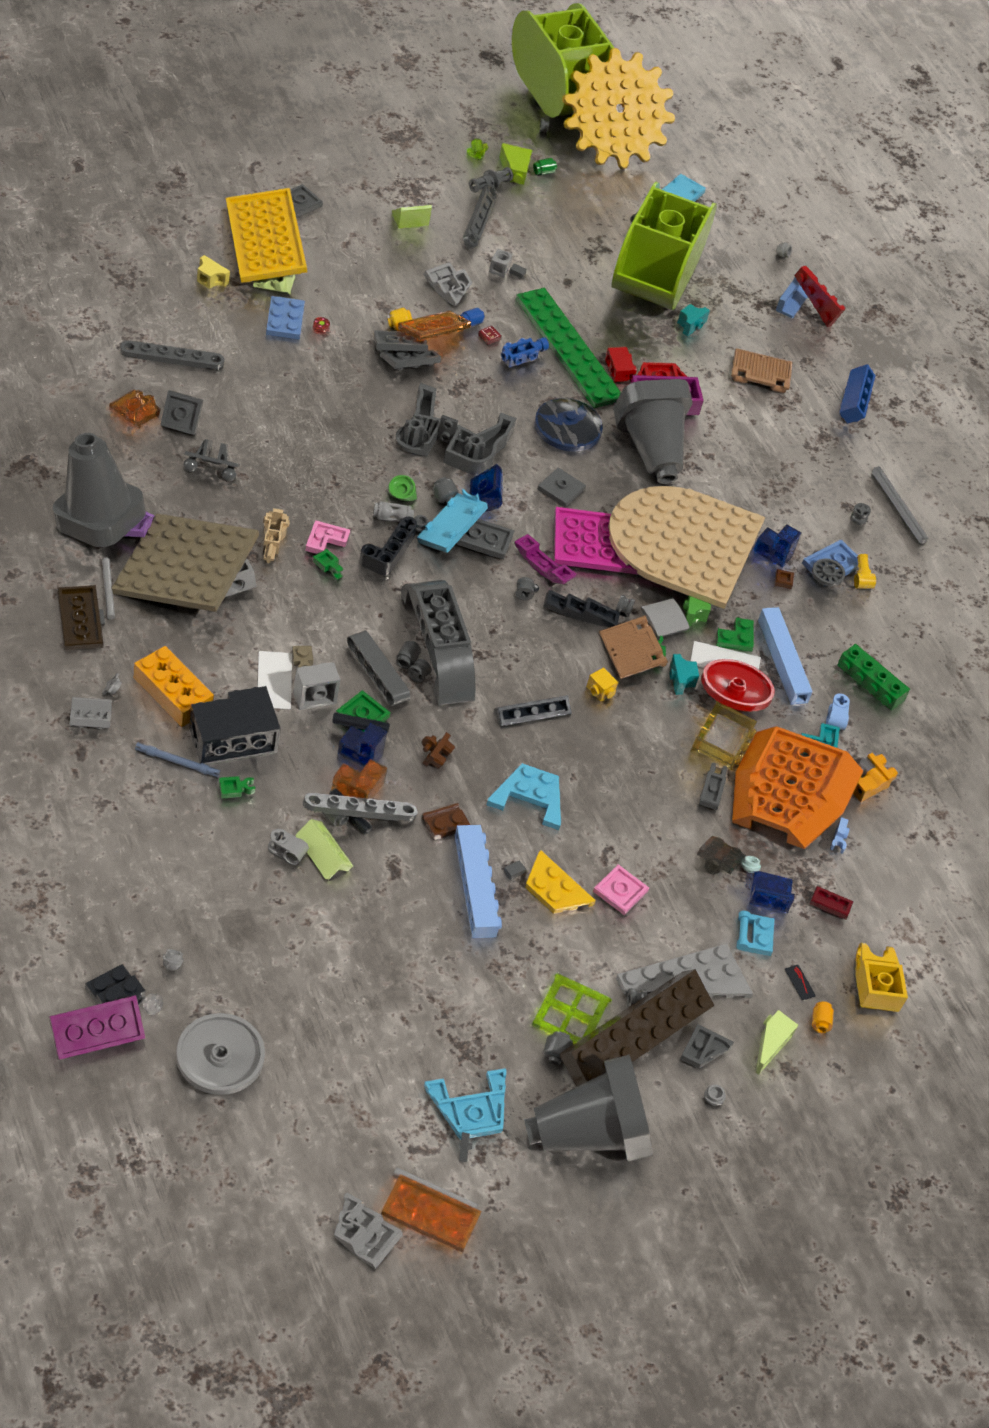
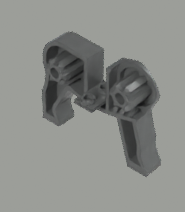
[396,383,517,475]

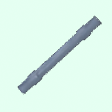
[135,742,220,778]

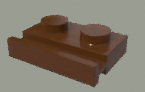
[422,803,470,840]

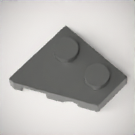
[680,1024,734,1069]

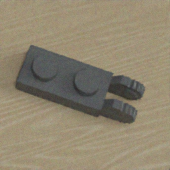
[699,762,728,810]

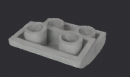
[641,599,690,638]

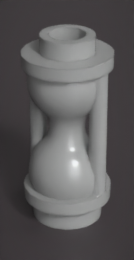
[373,501,414,523]

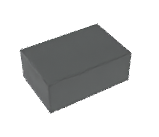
[509,263,527,279]
[504,860,526,880]

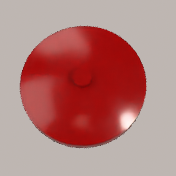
[701,659,775,712]

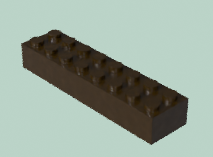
[559,969,715,1087]

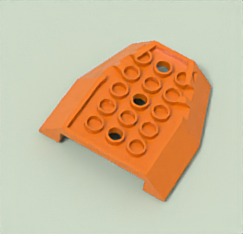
[732,726,863,849]

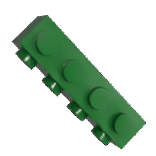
[837,643,910,711]

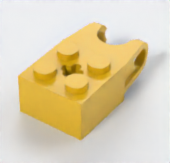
[855,943,908,1012]

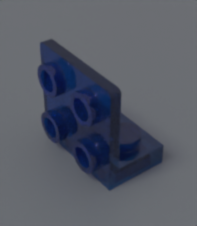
[749,871,795,913]

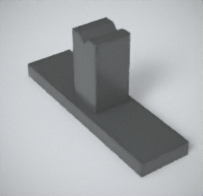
[459,1132,473,1162]

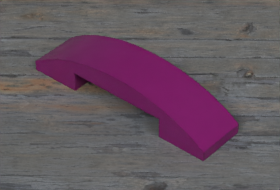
[514,534,577,584]

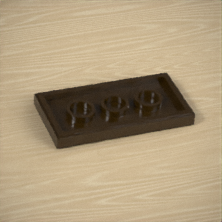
[57,585,103,650]

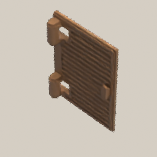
[731,348,793,393]
[599,616,668,679]

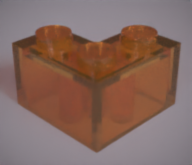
[331,759,387,799]

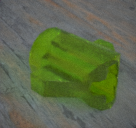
[467,138,489,160]

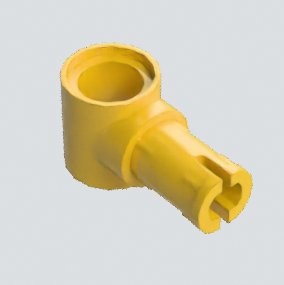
[854,554,876,589]

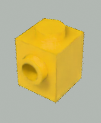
[586,667,618,702]

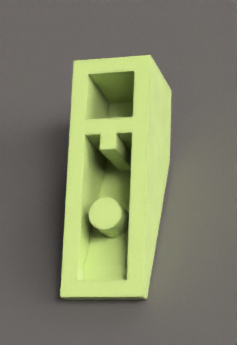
[755,1010,798,1075]

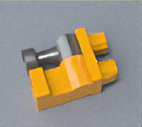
[853,752,898,802]

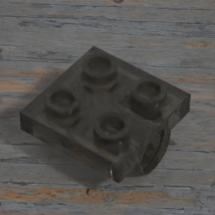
[697,835,746,875]

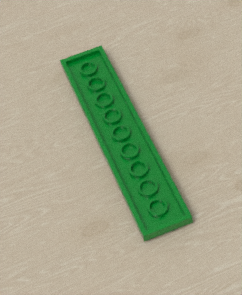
[516,287,621,409]

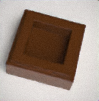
[774,569,794,589]

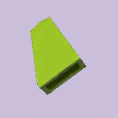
[499,143,532,185]

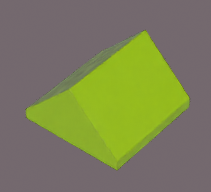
[392,205,432,229]

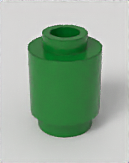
[533,158,557,176]

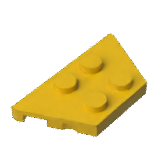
[525,850,596,914]

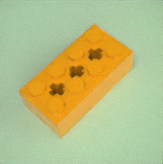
[133,646,214,727]

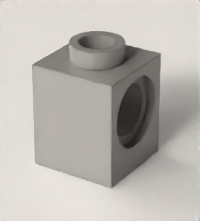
[489,249,513,277]

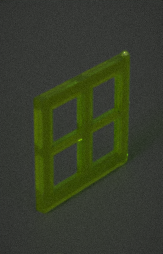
[532,973,612,1044]

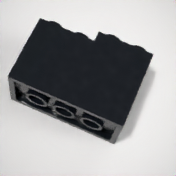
[189,686,281,765]

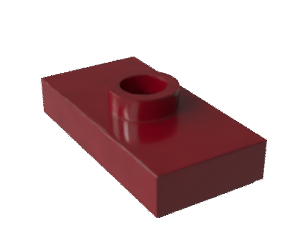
[810,886,854,920]

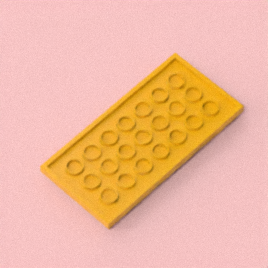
[226,188,308,283]

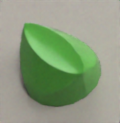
[388,475,417,501]

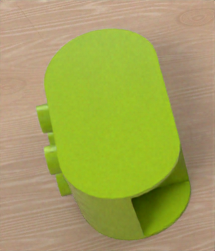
[512,3,614,117]
[611,181,717,310]

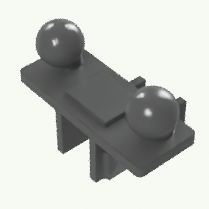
[183,439,240,482]

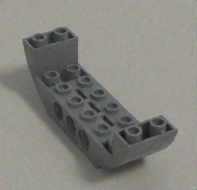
[400,580,476,705]

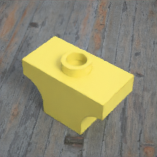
[197,255,230,289]

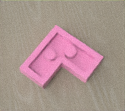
[305,520,350,554]

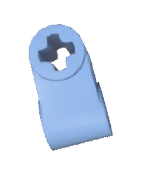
[826,693,850,730]

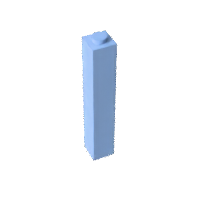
[758,607,812,705]

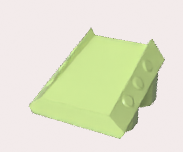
[253,274,296,295]

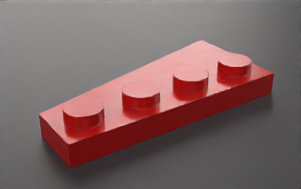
[794,265,846,327]

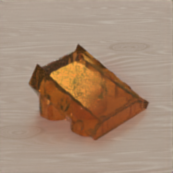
[109,389,161,429]

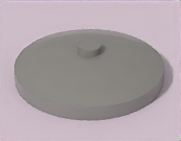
[176,1013,265,1095]

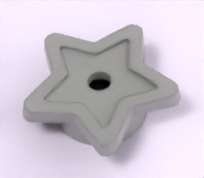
[102,673,122,695]

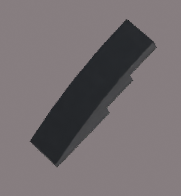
[543,589,620,627]

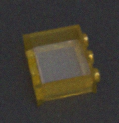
[690,701,757,770]

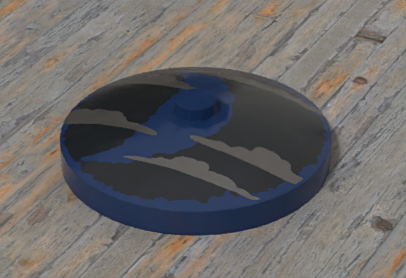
[534,398,603,452]

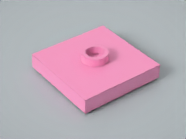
[593,864,649,915]

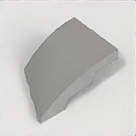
[423,262,473,306]
[334,1193,403,1269]

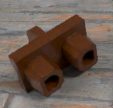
[421,732,455,769]

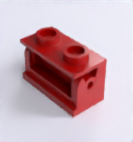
[605,347,637,383]

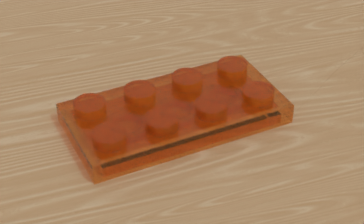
[398,310,471,341]
[381,1174,482,1252]

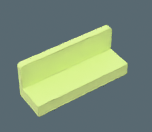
[295,819,353,880]

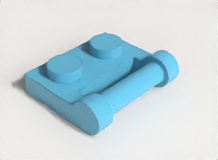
[737,911,774,956]

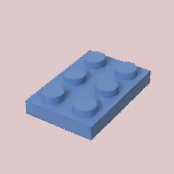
[266,296,305,340]
[802,540,858,586]

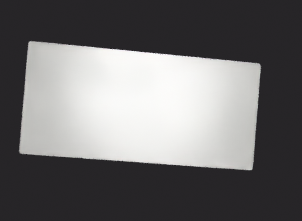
[691,641,761,669]
[258,651,292,709]

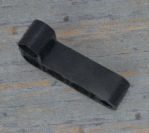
[359,516,417,575]

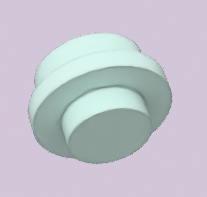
[741,856,761,873]

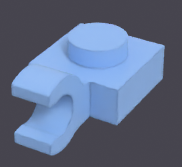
[830,817,850,854]

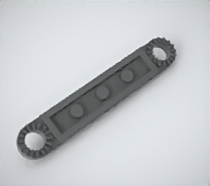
[463,184,498,249]
[120,340,224,370]
[303,793,418,822]

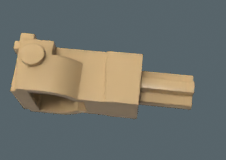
[263,508,290,563]

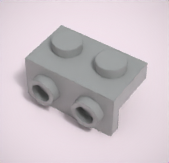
[70,697,112,729]

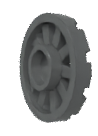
[812,558,845,587]

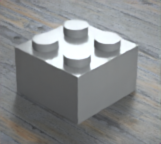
[293,662,340,710]

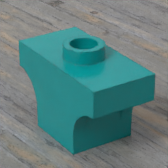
[677,304,710,337]
[669,654,699,695]

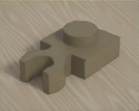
[292,646,314,668]

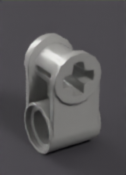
[268,829,309,865]

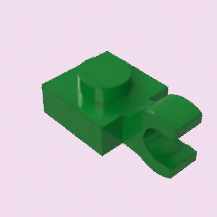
[313,549,343,580]

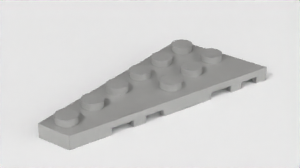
[616,944,753,998]

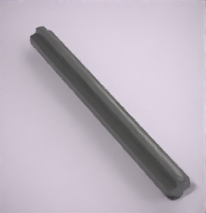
[872,466,928,544]

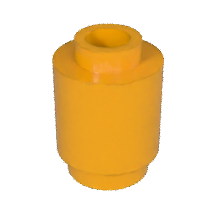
[812,1001,834,1034]

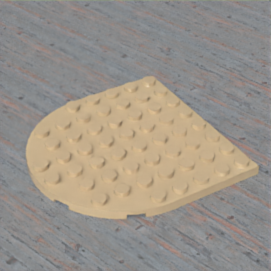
[608,486,765,609]

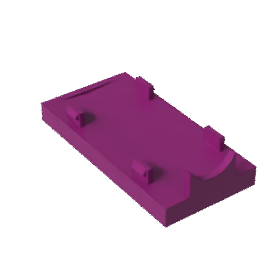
[49,995,145,1060]

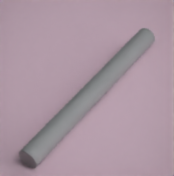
[102,558,115,620]
[393,1168,478,1213]

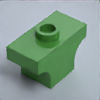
[683,595,711,626]

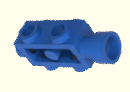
[501,337,549,368]

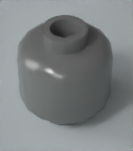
[432,477,459,504]
[543,1031,573,1065]

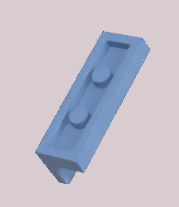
[776,278,808,318]

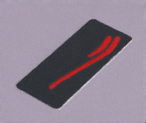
[785,965,816,1000]

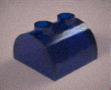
[469,464,503,512]

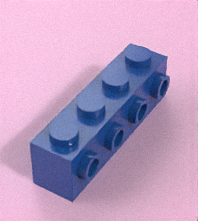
[839,364,876,424]

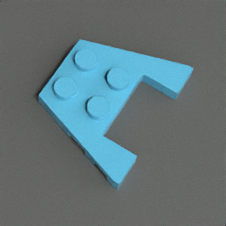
[486,763,561,830]
[424,1068,506,1140]

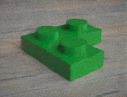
[716,618,754,652]

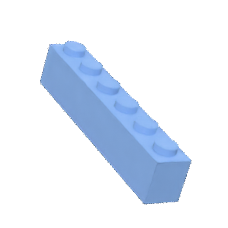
[454,825,502,939]

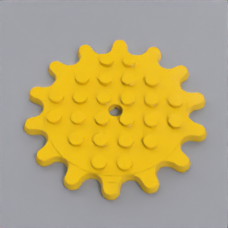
[562,48,675,169]

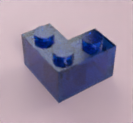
[753,524,802,568]
[338,723,387,771]

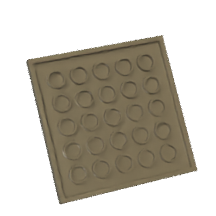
[111,513,259,612]

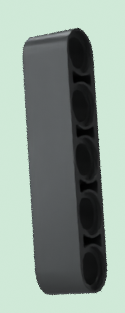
[347,630,410,706]

